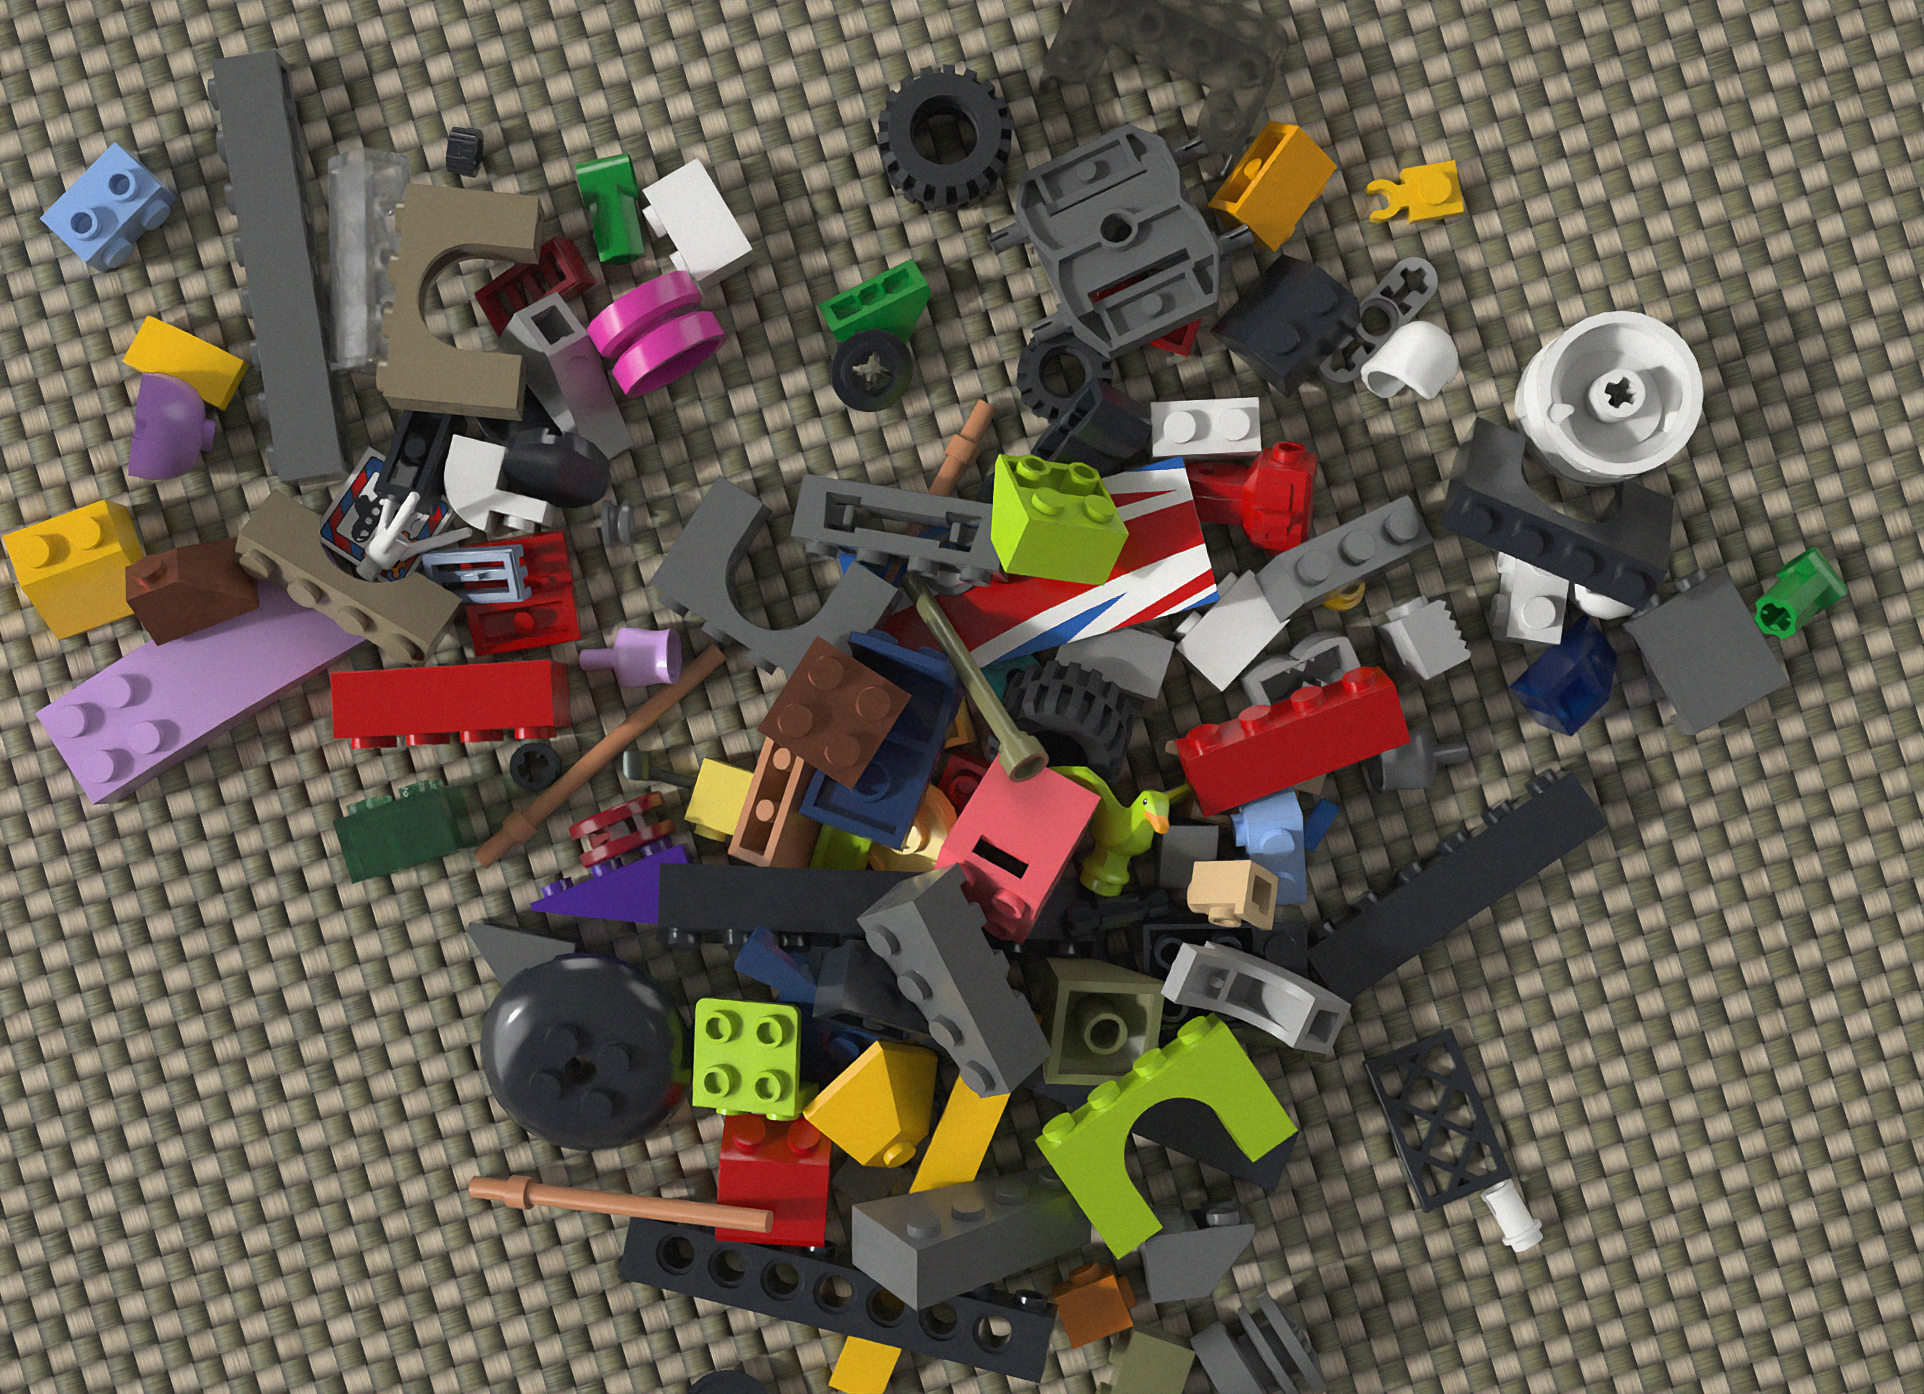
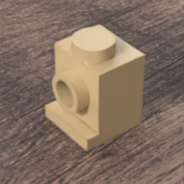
[1187,860,1279,930]

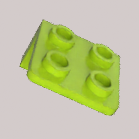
[693,996,819,1121]

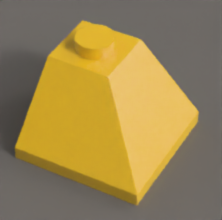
[802,1041,938,1169]

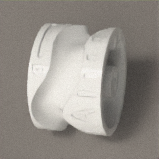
[1514,311,1704,487]

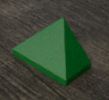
[818,258,931,345]

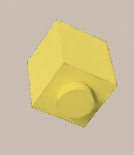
[684,758,754,842]

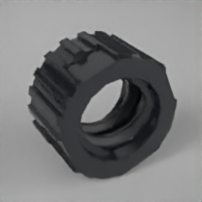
[446,126,484,178]

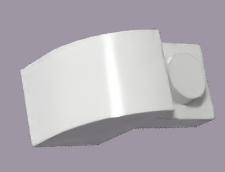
[444,434,556,535]

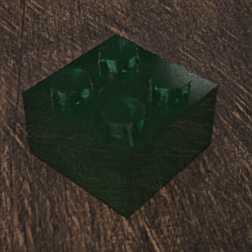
[333,779,479,884]

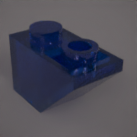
[1509,615,1618,737]

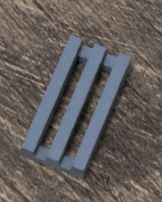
[421,545,532,604]

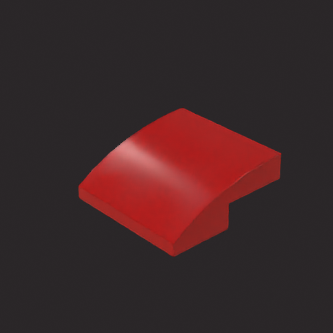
[459,528,582,657]

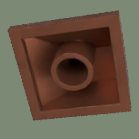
[125,537,259,646]

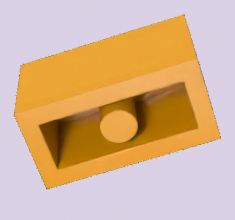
[1207,120,1338,252]

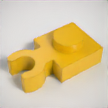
[1365,160,1464,225]

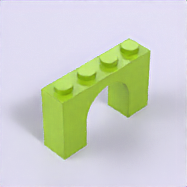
[1035,1013,1298,1260]

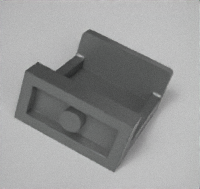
[1619,568,1789,735]

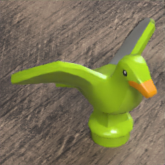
[1049,766,1190,897]

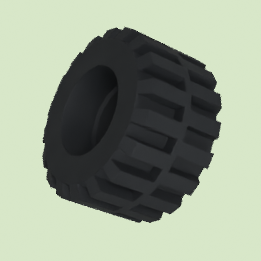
[877,64,1012,213]
[988,660,1134,790]

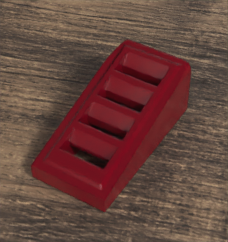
[474,236,596,338]

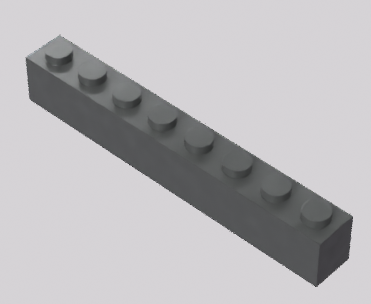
[207,49,355,488]

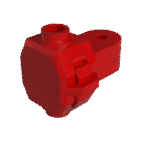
[1184,441,1317,557]

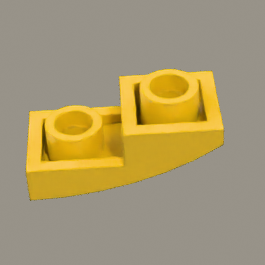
[122,315,250,411]

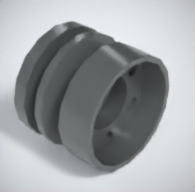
[1189,1290,1329,1394]

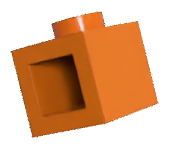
[1051,1262,1138,1349]

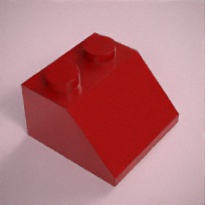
[715,1113,833,1247]

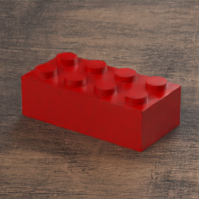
[330,660,571,749]

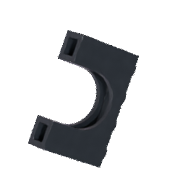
[1440,416,1674,612]

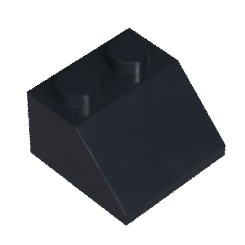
[1210,254,1361,399]

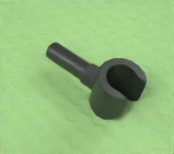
[622,751,695,790]

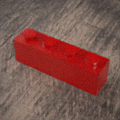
[1174,666,1411,818]

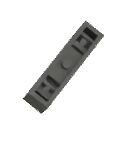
[790,474,1009,587]

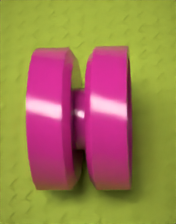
[586,270,727,399]

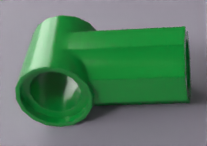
[576,153,647,266]
[1754,546,1849,640]

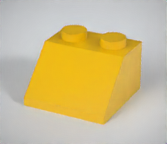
[3,499,144,641]

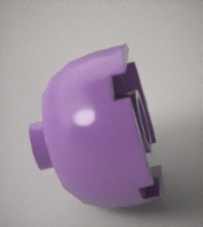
[128,372,216,480]

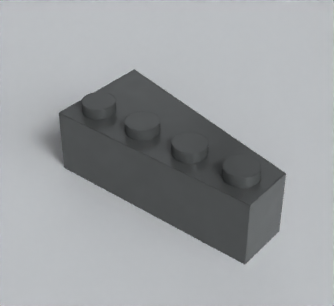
[857,862,1053,1098]
[852,1165,1091,1311]

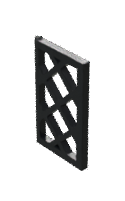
[1362,1027,1513,1213]

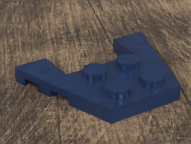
[688,924,880,1094]

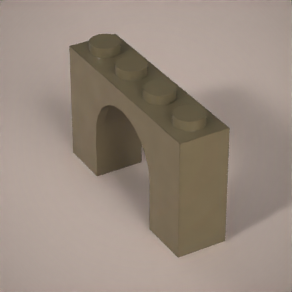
[376,183,544,421]

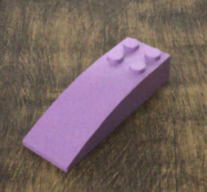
[35,543,369,805]

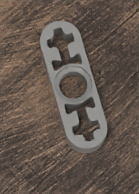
[1316,257,1438,386]

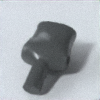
[1366,728,1469,794]

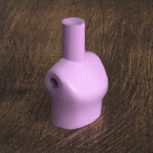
[579,628,682,688]

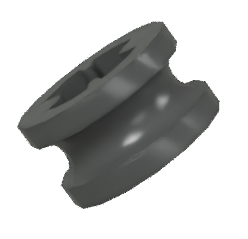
[601,499,635,548]

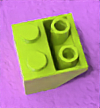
[991,453,1129,586]

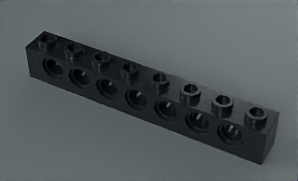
[618,1217,1059,1384]

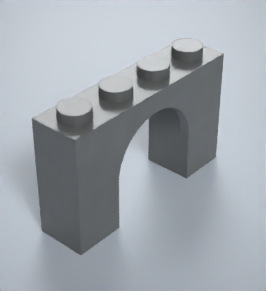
[649,475,904,675]

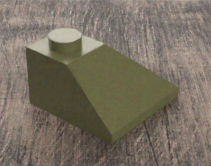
[1039,957,1165,1085]

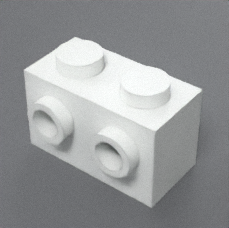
[1490,551,1569,647]

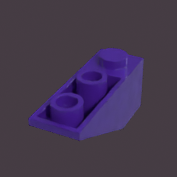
[530,837,695,924]

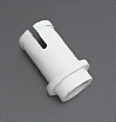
[1481,1179,1543,1252]

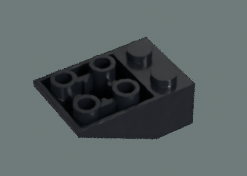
[1143,906,1307,1030]

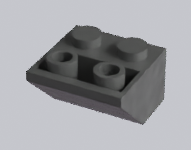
[1140,1197,1256,1304]

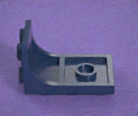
[799,629,965,853]

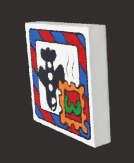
[319,447,457,583]

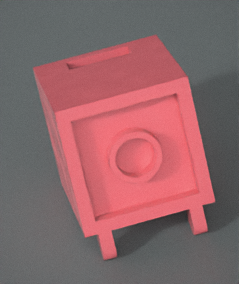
[934,752,1101,945]

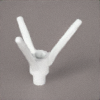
[356,492,472,582]

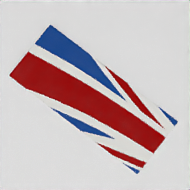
[839,456,1220,668]

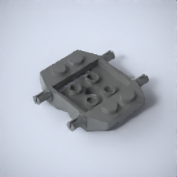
[986,124,1254,360]

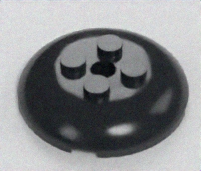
[480,953,694,1152]

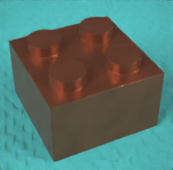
[757,635,912,790]

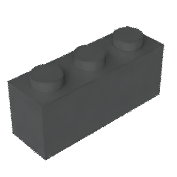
[1254,495,1434,623]

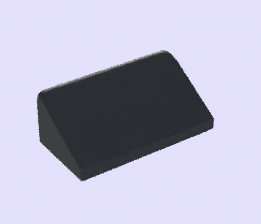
[373,410,468,516]

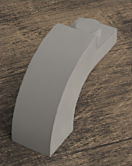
[1161,941,1351,1054]

